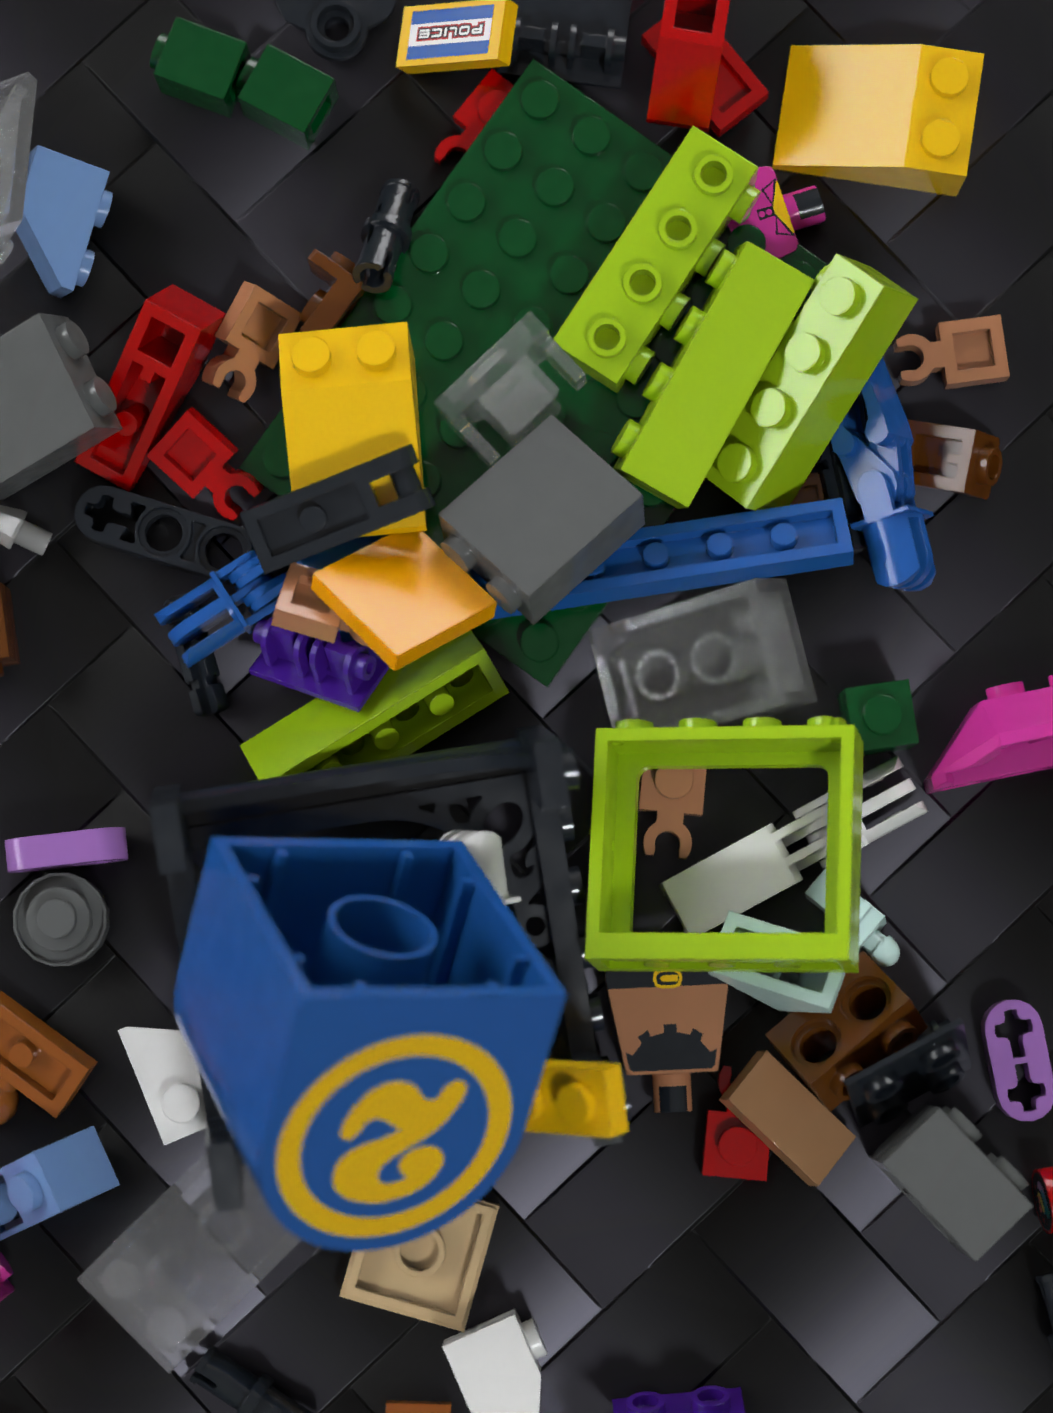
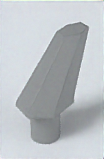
[0,505,53,556]

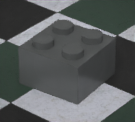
[868,1103,1033,1262]

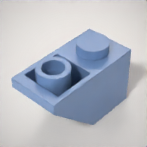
[8,145,113,298]
[0,1125,120,1241]

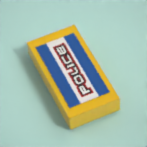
[396,0,518,74]

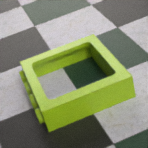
[585,716,864,973]

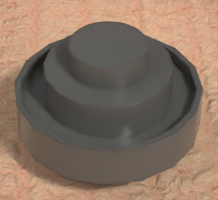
[13,873,110,967]

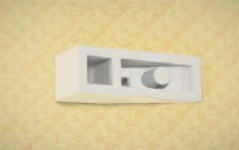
[442,1308,548,1413]

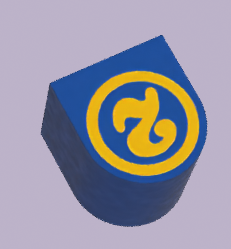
[174,837,567,1251]

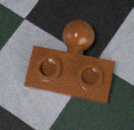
[0,990,98,1125]

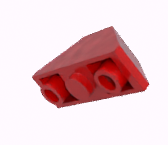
[646,0,730,132]

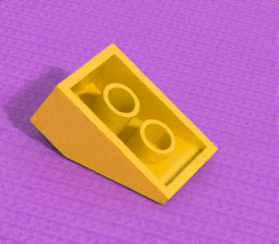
[772,44,984,197]
[278,322,427,537]

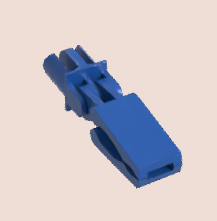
[831,357,936,592]
[154,534,389,668]

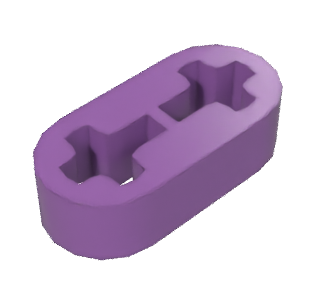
[5,827,128,873]
[981,1000,1053,1121]

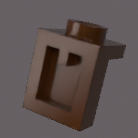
[299,249,366,332]
[908,419,1002,500]

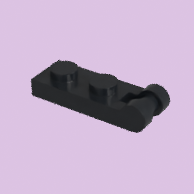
[240,444,436,574]

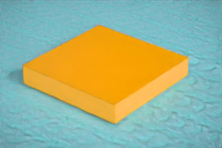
[311,531,497,671]

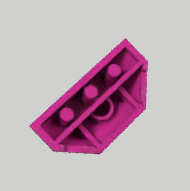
[923,675,1053,794]

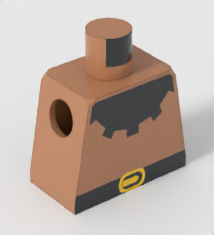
[604,971,728,1113]

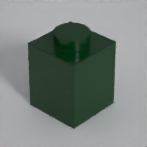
[150,16,251,118]
[236,43,339,150]
[837,679,919,756]

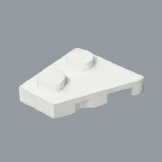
[118,1026,207,1145]

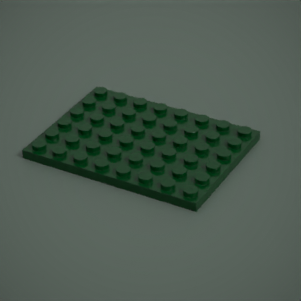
[239,59,828,688]

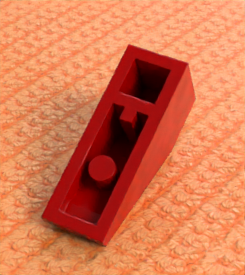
[75,284,226,492]

